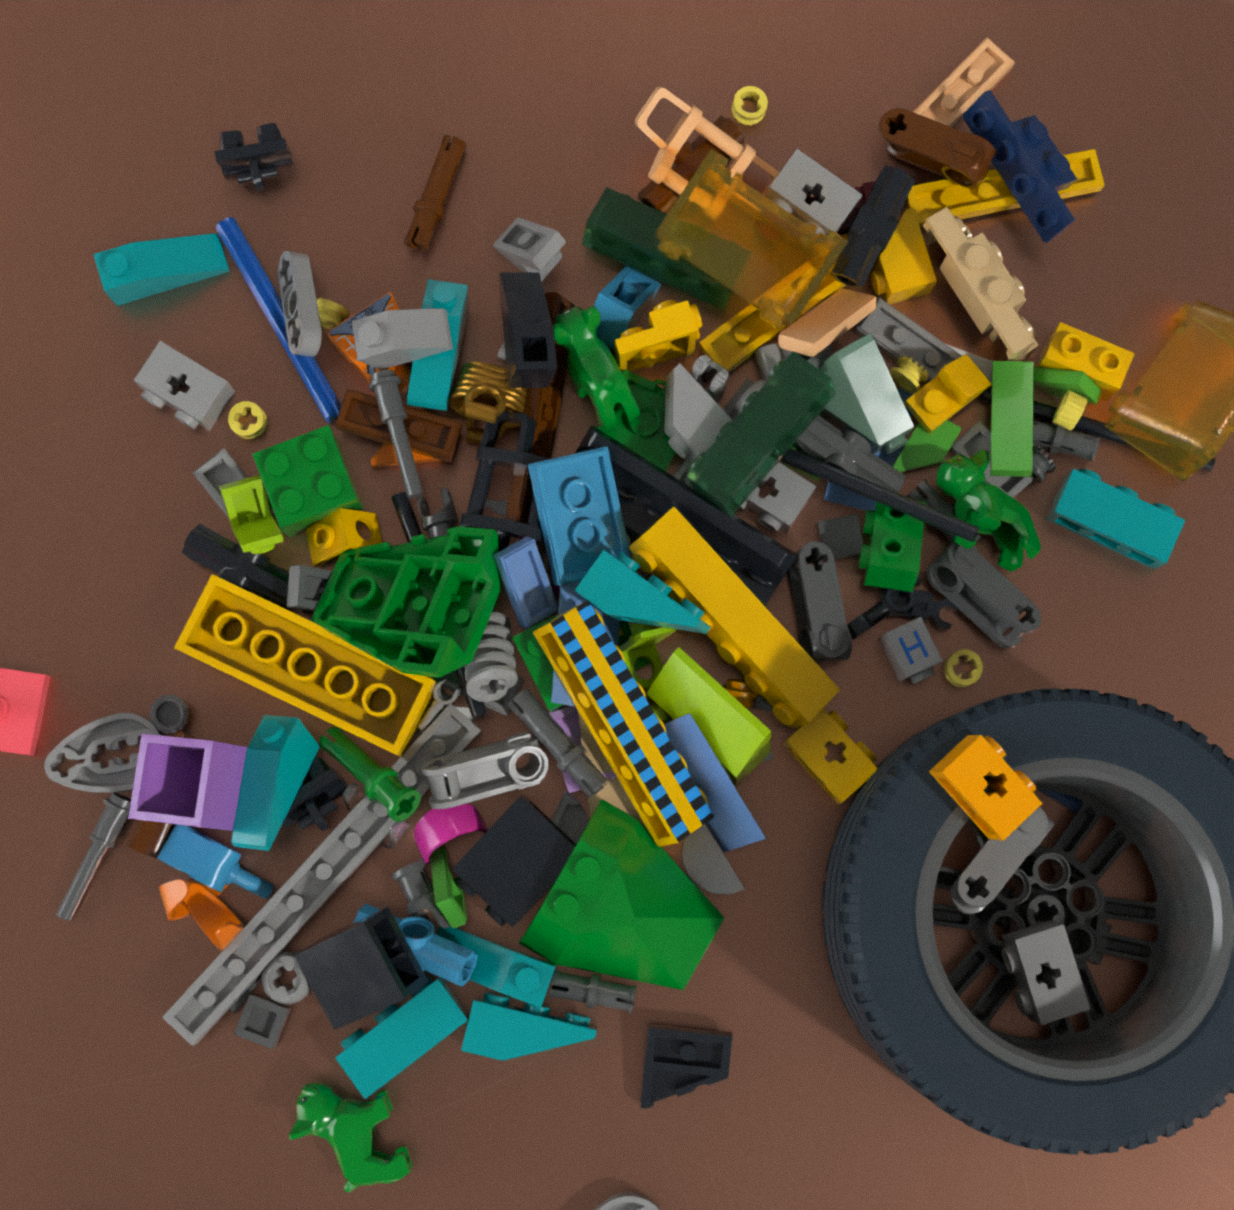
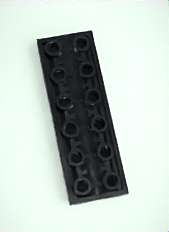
[575,425,798,606]

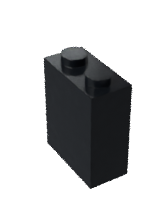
[452,795,576,927]
[294,906,428,1030]

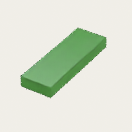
[990,361,1034,477]

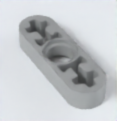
[278,251,322,357]

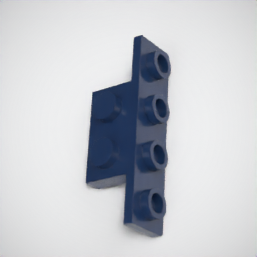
[962,90,1077,243]

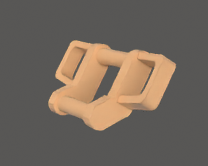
[635,86,780,222]

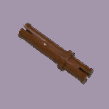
[404,135,467,252]

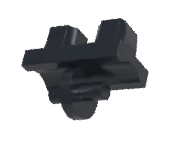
[214,123,293,192]
[282,757,350,831]

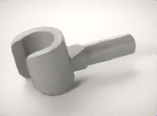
[417,676,462,731]

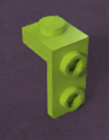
[219,475,284,554]

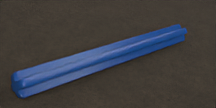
[216,217,341,423]

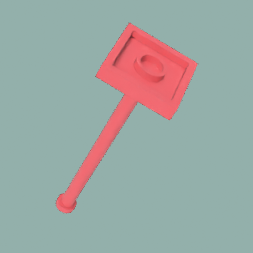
[0,668,51,756]

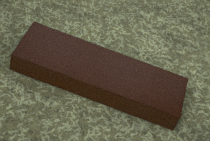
[334,388,463,463]

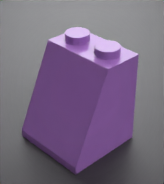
[128,734,247,831]

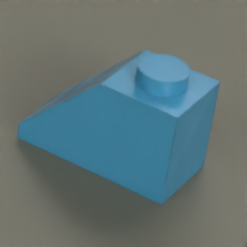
[594,265,661,350]

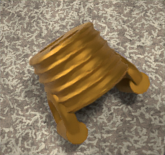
[449,361,528,448]

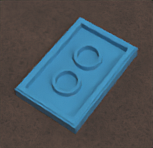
[528,446,631,585]

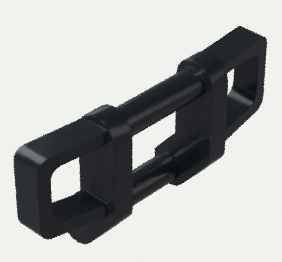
[459,411,548,573]

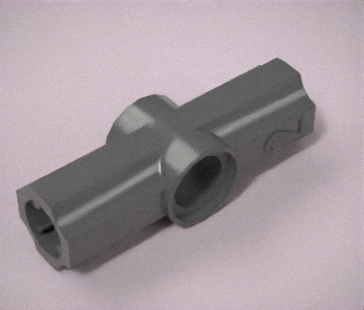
[786,408,906,493]

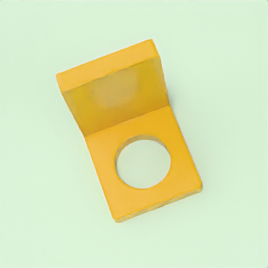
[306,508,383,566]

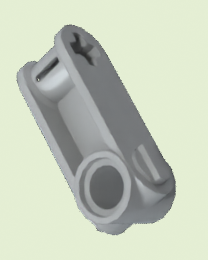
[422,731,548,809]
[950,807,1055,915]

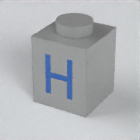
[878,617,943,685]

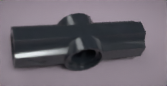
[830,165,915,289]
[181,523,292,611]

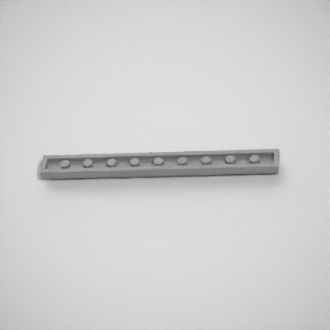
[162,704,481,1046]

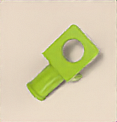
[619,622,676,690]

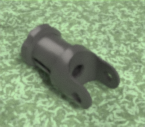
[417,487,458,538]
[391,859,451,928]

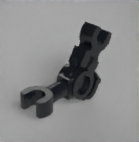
[847,576,958,640]

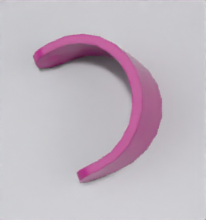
[414,803,488,865]

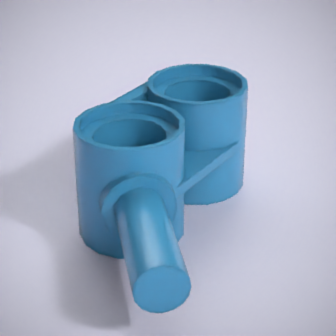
[157,824,274,899]

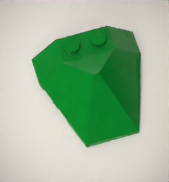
[311,527,500,678]
[519,798,724,990]

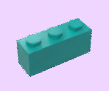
[1045,469,1186,570]
[335,976,470,1099]

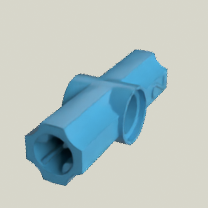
[353,904,478,987]

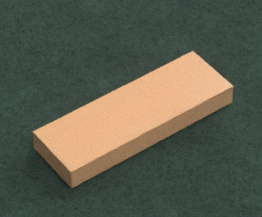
[913,37,1015,128]
[779,288,876,357]

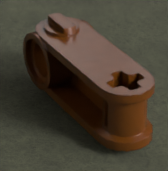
[879,108,996,189]

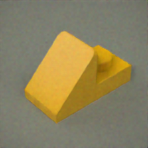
[904,354,992,434]

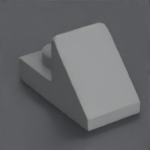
[492,217,566,281]

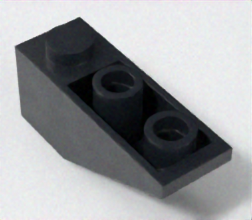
[499,272,557,388]

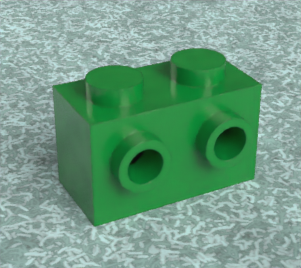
[859,501,926,592]

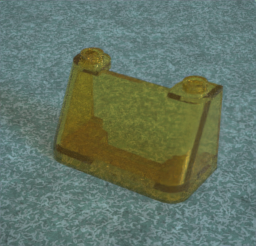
[655,149,848,329]
[1105,299,1234,482]

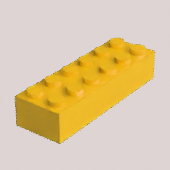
[174,574,437,757]

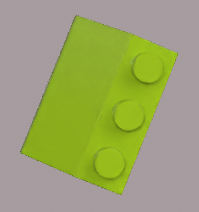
[646,647,771,787]

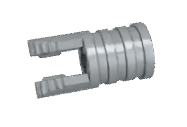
[691,355,729,403]

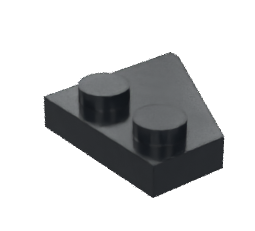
[640,1023,732,1109]

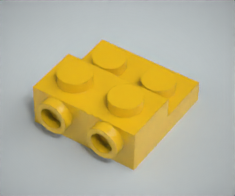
[615,300,702,373]

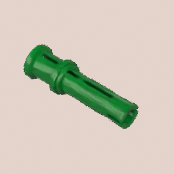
[319,727,421,822]

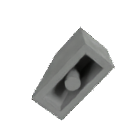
[352,308,453,370]
[664,363,735,462]

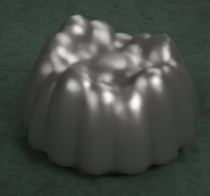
[149,694,189,734]

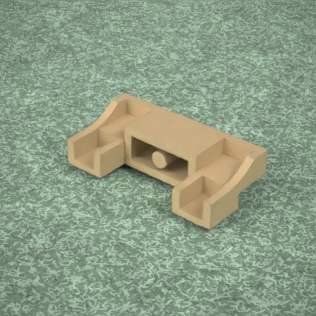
[923,207,1039,361]

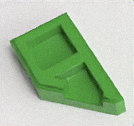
[1033,367,1102,404]
[892,420,962,473]
[430,844,467,929]

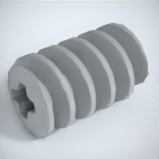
[464,612,518,703]

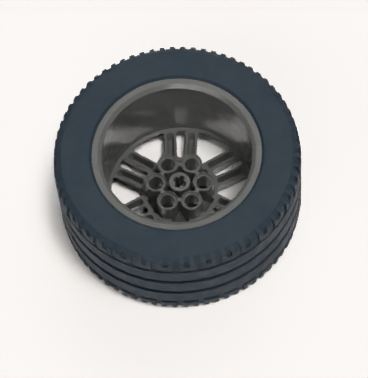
[822,688,1234,1155]

